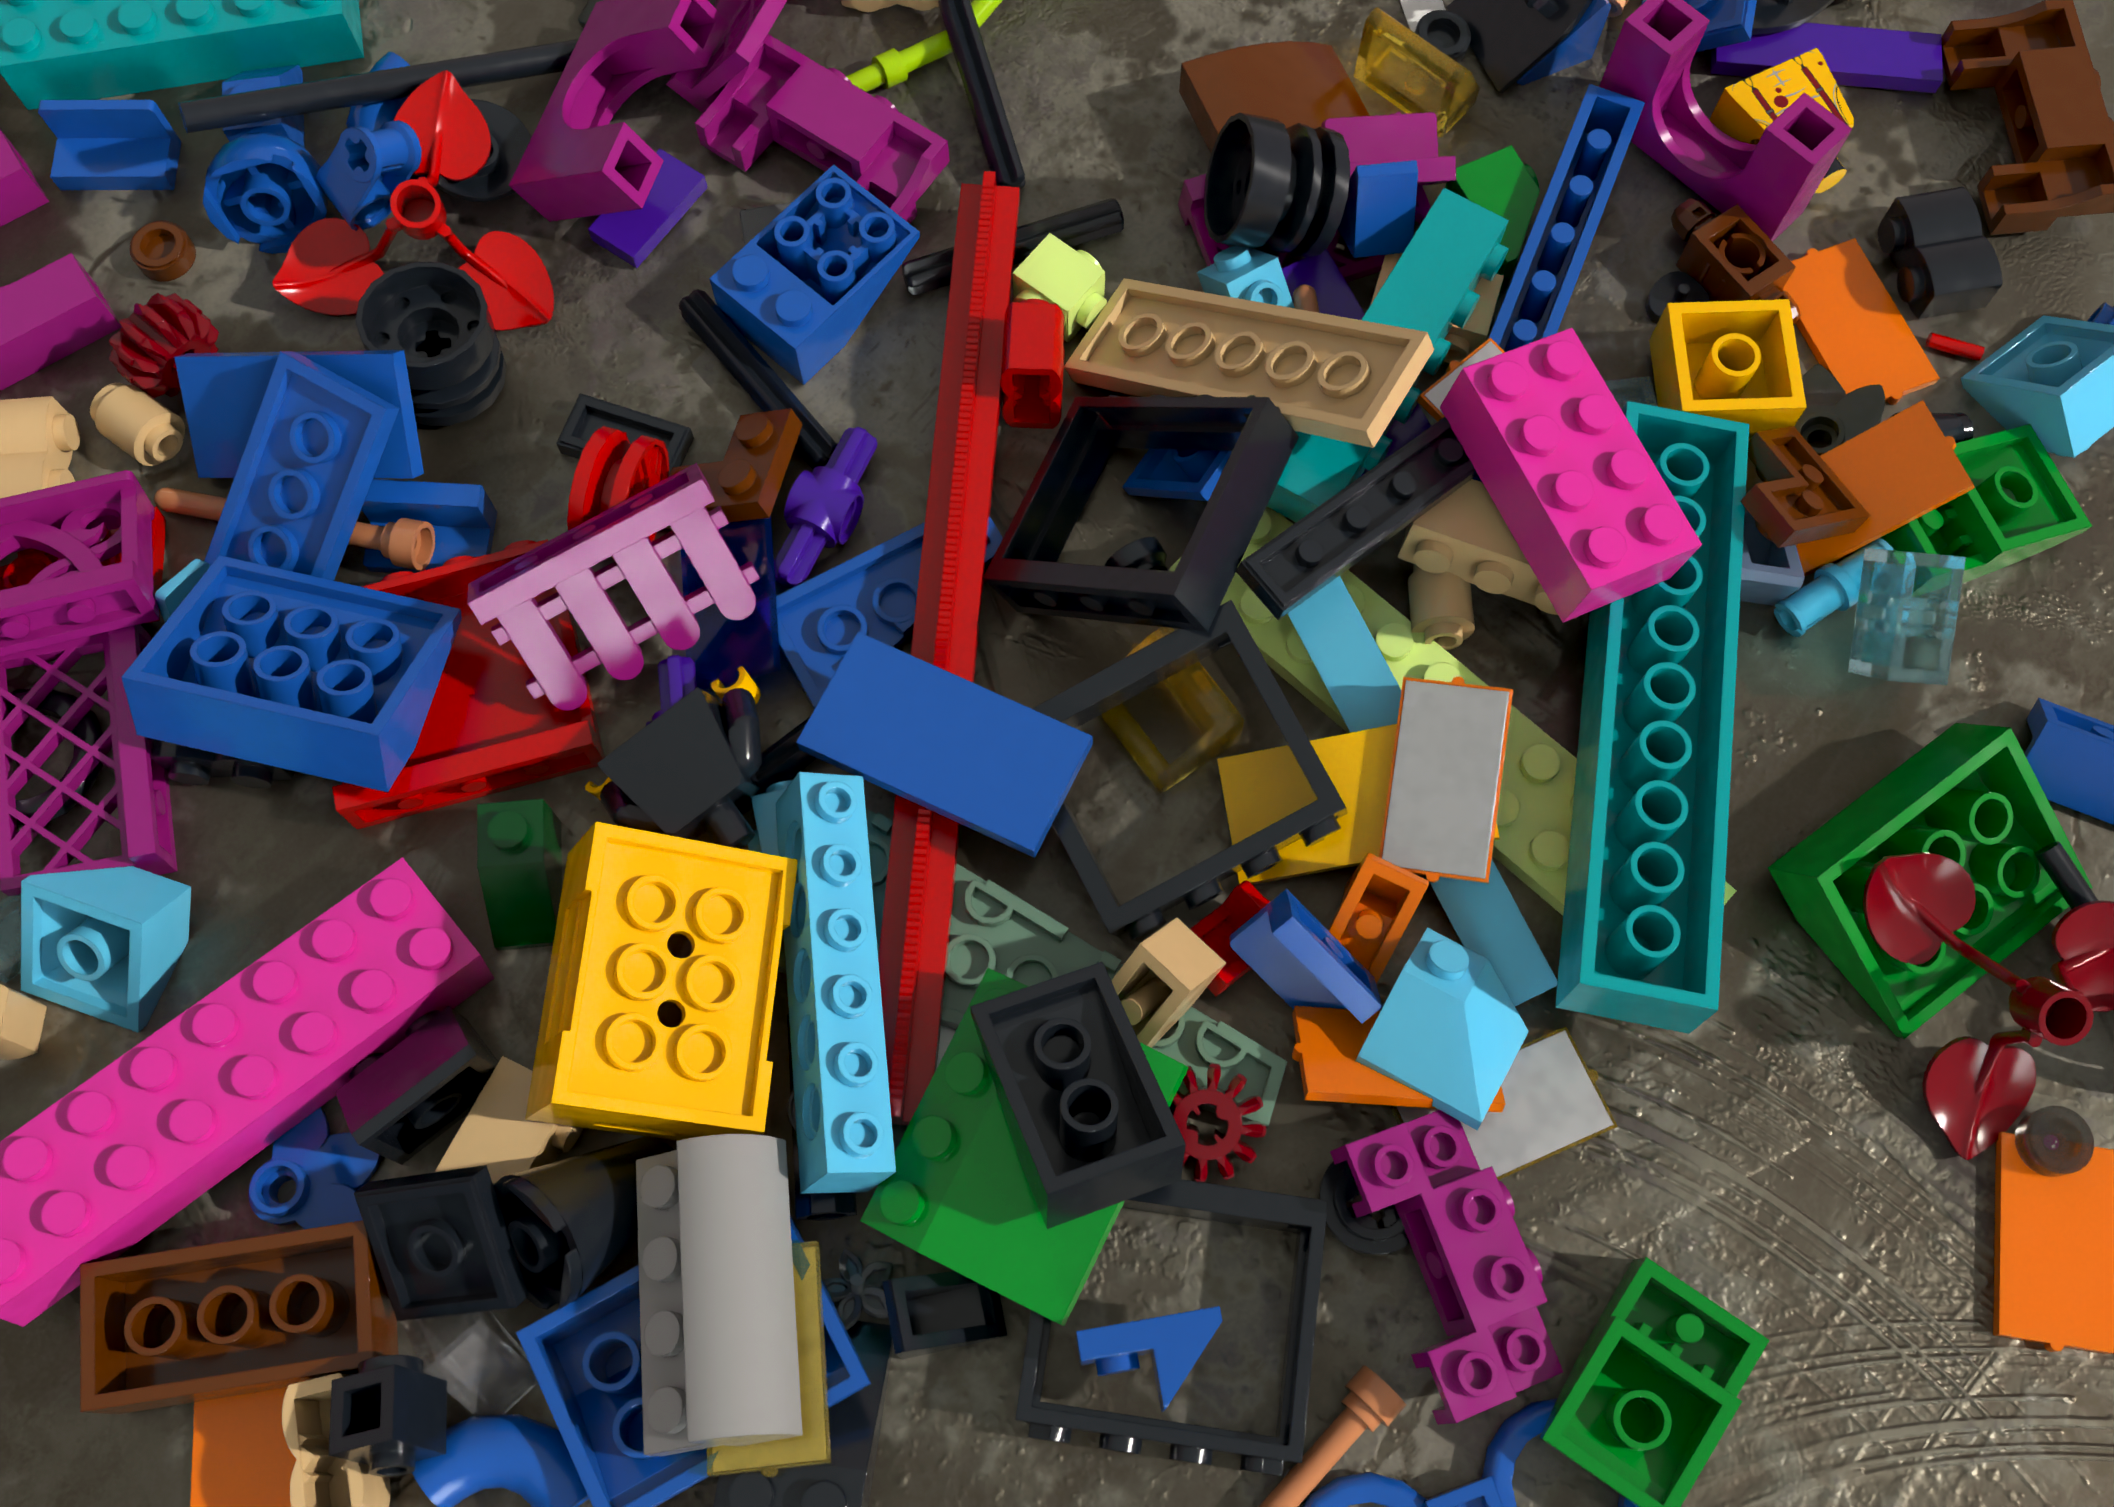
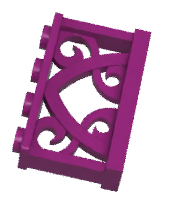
[0,470,159,657]

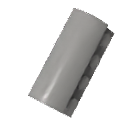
[636,1134,803,1456]

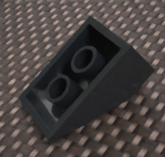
[970,962,1186,1229]
[713,1321,893,1507]

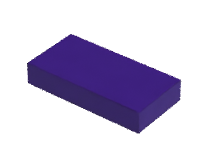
[588,148,708,269]

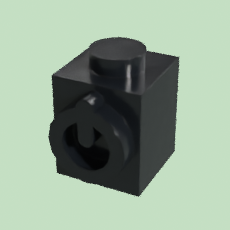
[329,1355,447,1477]

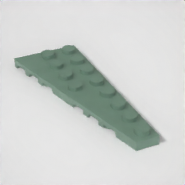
[778,808,1287,1129]

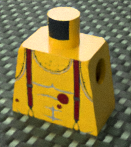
[1709,48,1854,193]

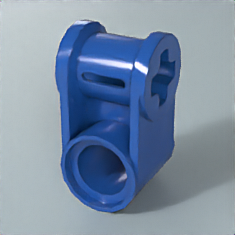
[315,120,422,231]

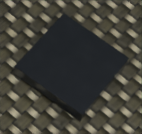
[354,1165,529,1321]

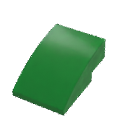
[1880,424,2092,601]
[1540,1257,1770,1507]

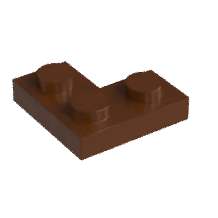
[666,408,803,529]
[1740,426,1870,548]

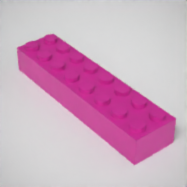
[0,857,494,1327]

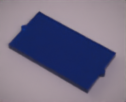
[681,515,781,692]

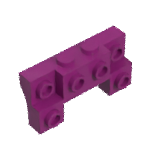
[695,34,950,224]
[1330,1110,1563,1425]

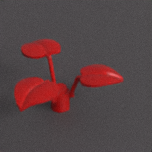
[272,70,554,331]

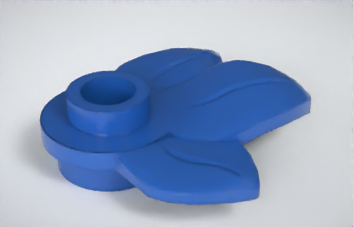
[248,1107,381,1229]

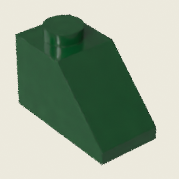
[477,799,562,951]

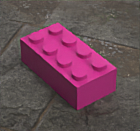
[1440,328,1702,623]

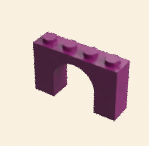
[509,0,727,222]
[1599,0,1852,242]
[0,129,122,391]

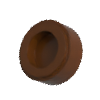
[129,220,196,282]

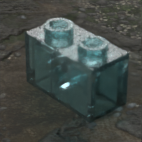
[1848,548,1966,685]

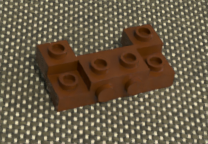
[1941,0,2114,235]

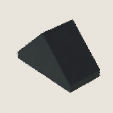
[882,1271,1008,1359]

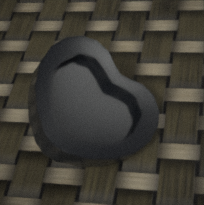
[1645,271,1711,323]

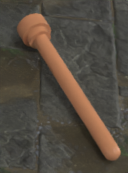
[154,487,435,570]
[1258,1365,1406,1507]

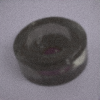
[2015,1105,2094,1177]

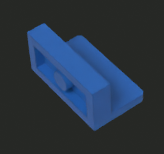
[38,100,182,190]
[361,479,497,573]
[2024,697,2114,825]
[1229,888,1383,1024]

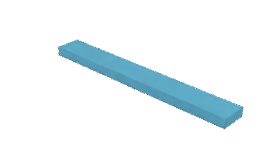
[1288,576,1558,1006]

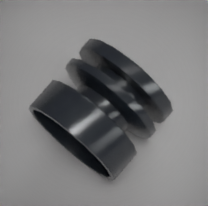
[1203,112,1350,258]
[355,262,507,426]

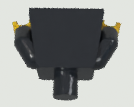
[585,666,762,849]

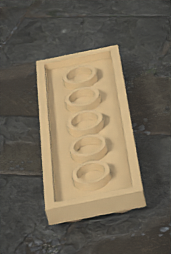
[1064,278,1434,448]

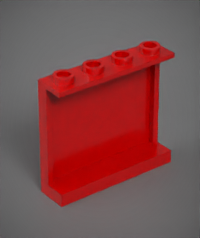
[332,539,605,830]

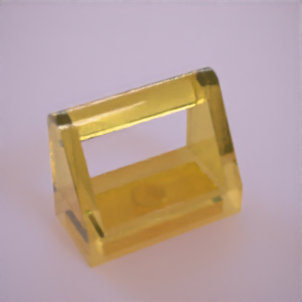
[1354,7,1480,138]
[1100,627,1245,793]

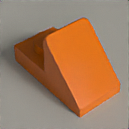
[1327,852,1429,984]

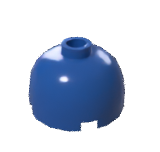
[203,132,329,254]

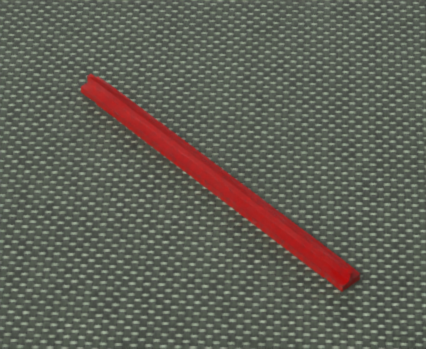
[878,171,1020,1125]

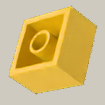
[1649,299,1807,440]

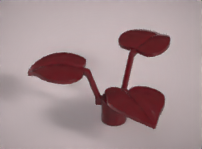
[1863,852,2114,1160]

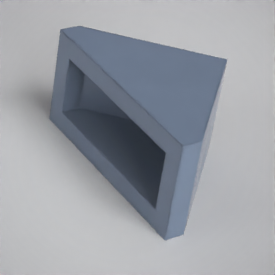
[1740,508,1805,606]

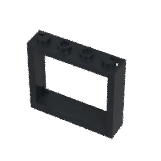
[983,394,1299,632]
[1033,600,1347,940]
[1015,1179,1328,1476]

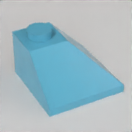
[1961,315,2114,458]
[21,866,191,1033]
[1355,927,1529,1131]

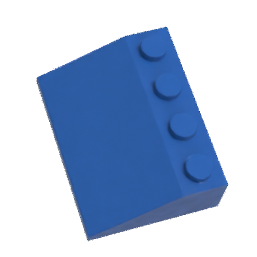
[121,555,462,792]
[516,1214,871,1507]

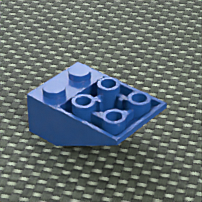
[709,164,920,385]

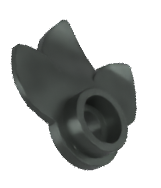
[1794,364,1885,456]

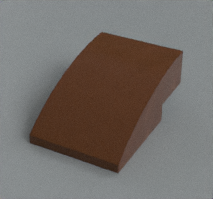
[1179,41,1370,153]

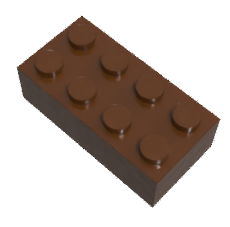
[80,1220,399,1414]

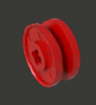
[567,426,669,561]

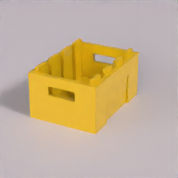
[525,822,798,1140]

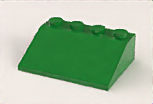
[1768,723,2093,1039]
[860,968,1188,1326]

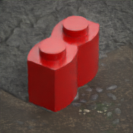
[1000,299,1065,429]

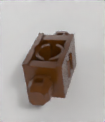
[1671,198,1801,325]

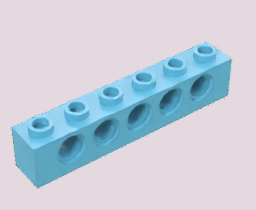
[775,772,896,1194]

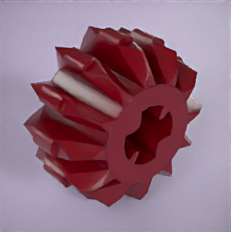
[109,293,219,398]
[1170,1063,1266,1182]

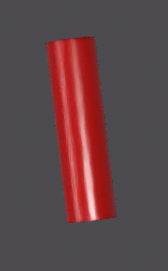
[1926,332,1985,361]

